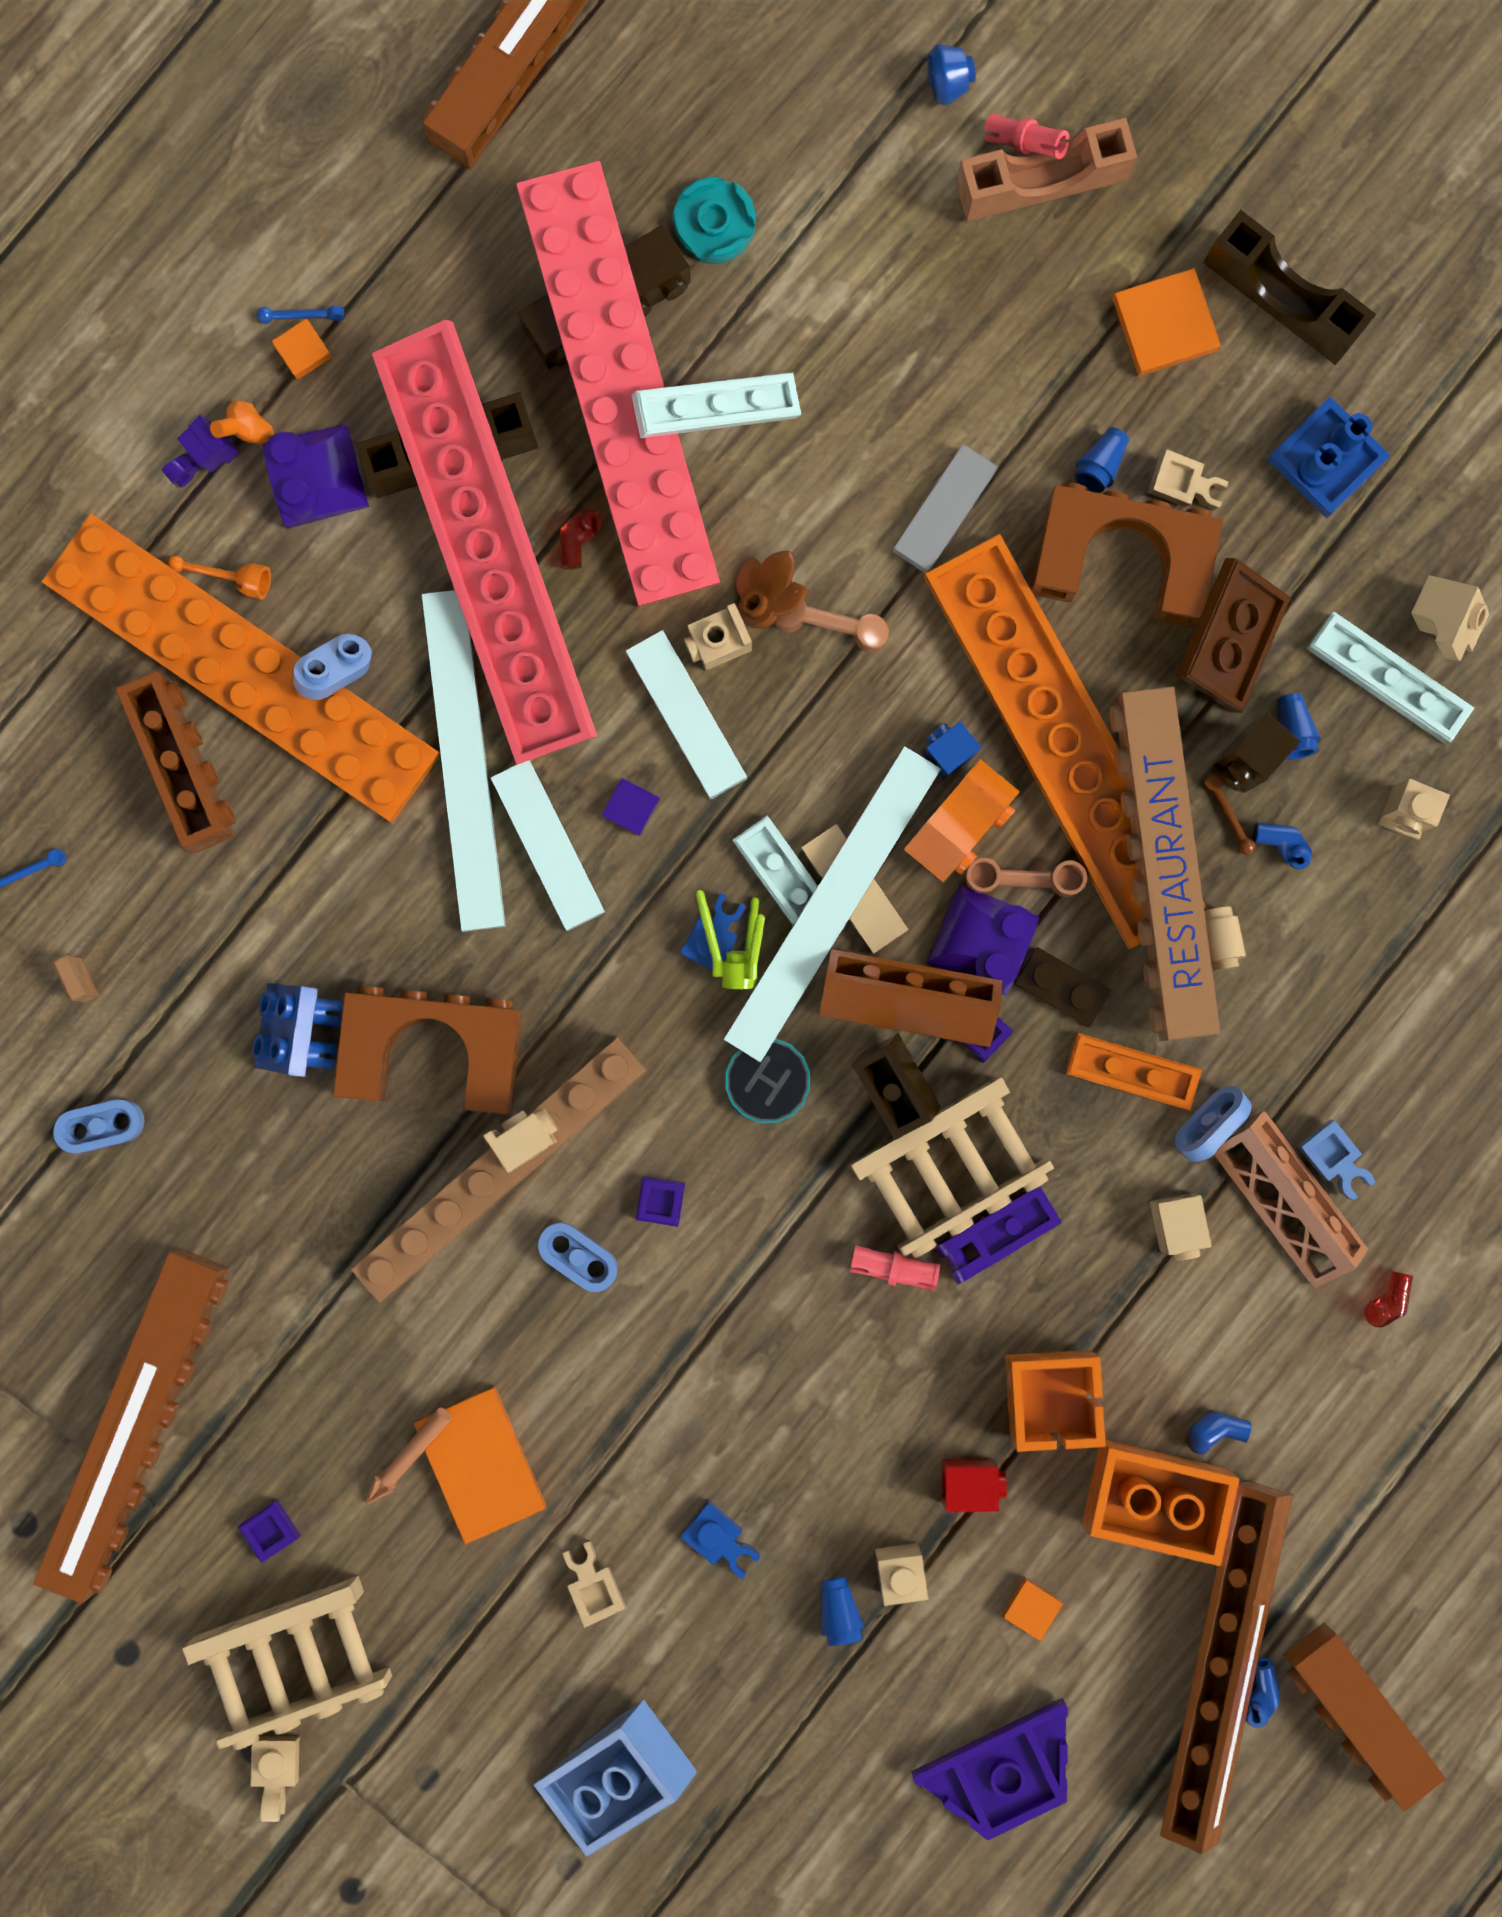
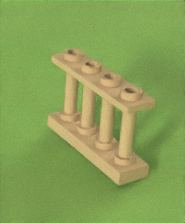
[849,1077,1054,1258]
[182,1576,392,1750]

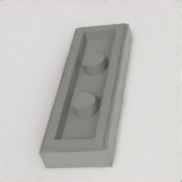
[893,444,998,573]

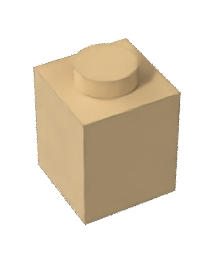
[1150,1193,1212,1261]
[875,1543,928,1606]

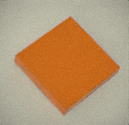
[1112,268,1221,377]

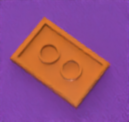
[413,1386,547,1545]

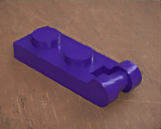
[935,1186,1062,1284]

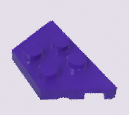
[911,1698,1068,1841]

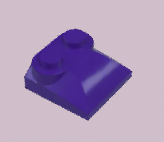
[263,425,369,529]
[926,884,1039,996]

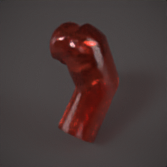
[560,509,602,570]
[1364,1271,1413,1328]

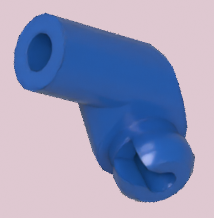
[1253,822,1312,870]
[1187,1412,1252,1454]
[1245,1658,1280,1728]

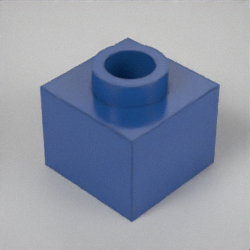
[923,721,982,780]

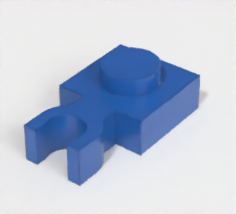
[680,893,746,971]
[681,1500,761,1579]

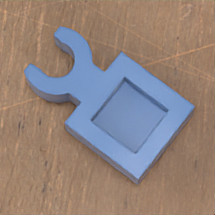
[1297,1120,1375,1200]

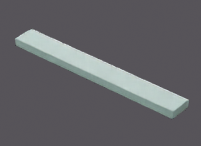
[422,590,506,932]
[724,746,941,1062]

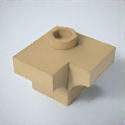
[1411,575,1489,662]

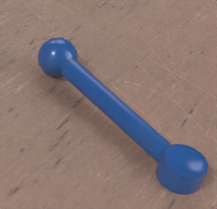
[256,306,344,324]
[0,849,67,888]

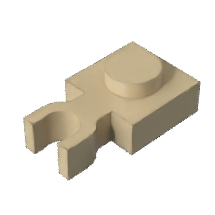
[1147,449,1229,511]
[562,1541,626,1628]

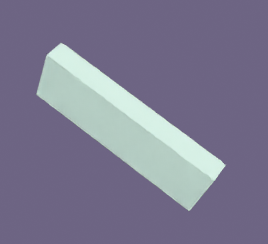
[733,815,818,926]

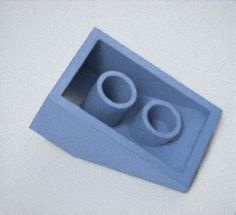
[534,1700,697,1857]

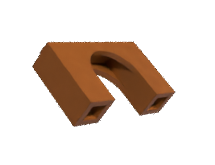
[1030,482,1224,628]
[333,986,523,1114]

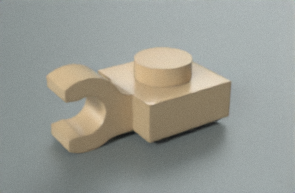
[251,1736,300,1822]

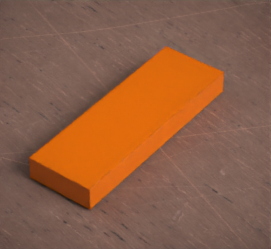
[1064,1033,1202,1111]

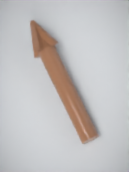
[366,1408,452,1504]

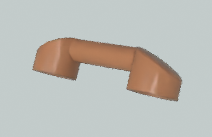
[774,600,889,652]
[965,858,1087,897]

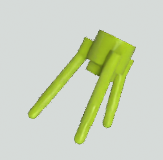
[696,890,765,989]

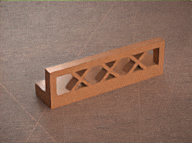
[1214,1110,1368,1289]

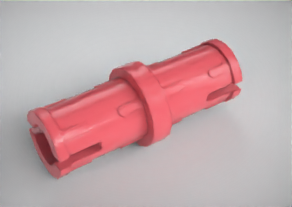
[984,113,1070,159]
[850,1245,940,1292]

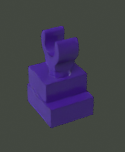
[162,415,240,488]

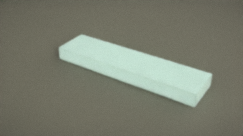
[631,373,801,438]
[1306,612,1474,745]
[626,630,747,800]
[491,761,606,931]

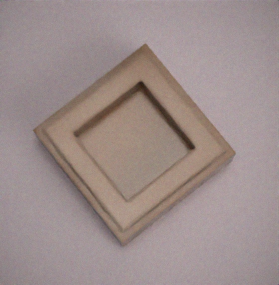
[53,955,99,1002]

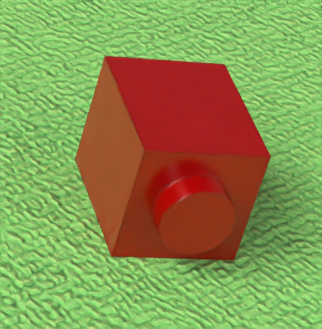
[942,1459,1007,1512]

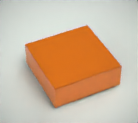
[272,318,333,381]
[1002,1576,1063,1641]

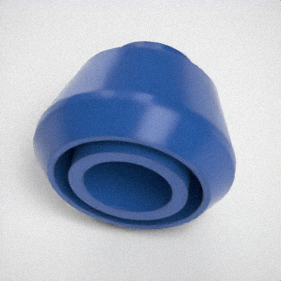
[928,44,976,106]

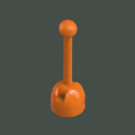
[167,556,271,600]

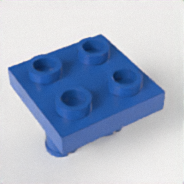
[1267,396,1391,519]
[252,983,343,1077]

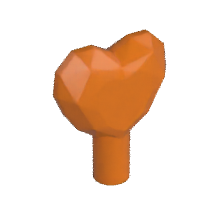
[210,400,274,445]

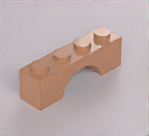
[956,118,1138,222]

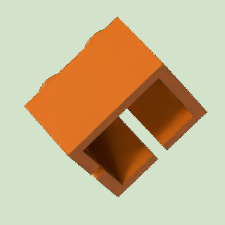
[1005,1350,1106,1452]

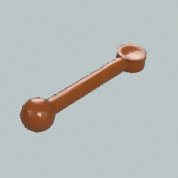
[1204,774,1255,855]

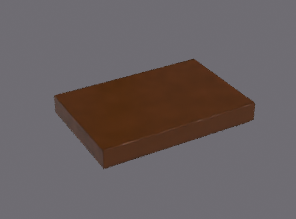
[1176,558,1291,713]

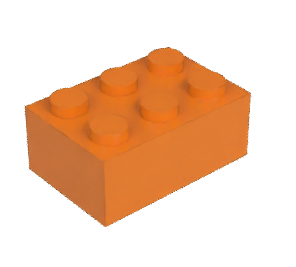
[1081,1440,1240,1566]

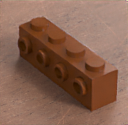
[116,671,236,853]
[819,949,1003,1047]
[1283,1622,1446,1812]

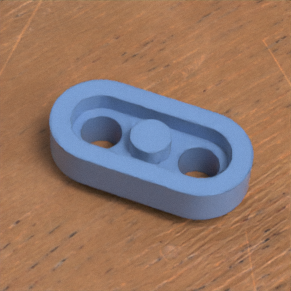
[293,634,372,700]
[1175,1086,1252,1162]
[53,1100,144,1154]
[538,1222,618,1292]

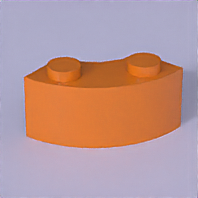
[904,759,1020,883]

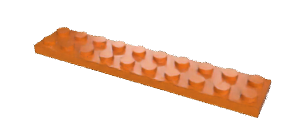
[42,513,441,824]
[924,534,1207,949]

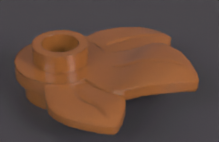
[736,550,808,629]

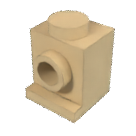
[684,603,752,671]
[1378,779,1450,841]
[484,1108,558,1173]

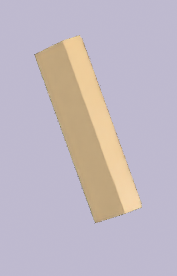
[801,824,909,955]

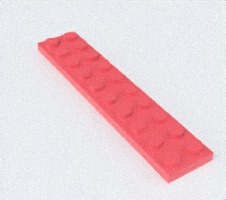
[516,161,720,607]
[372,319,597,765]

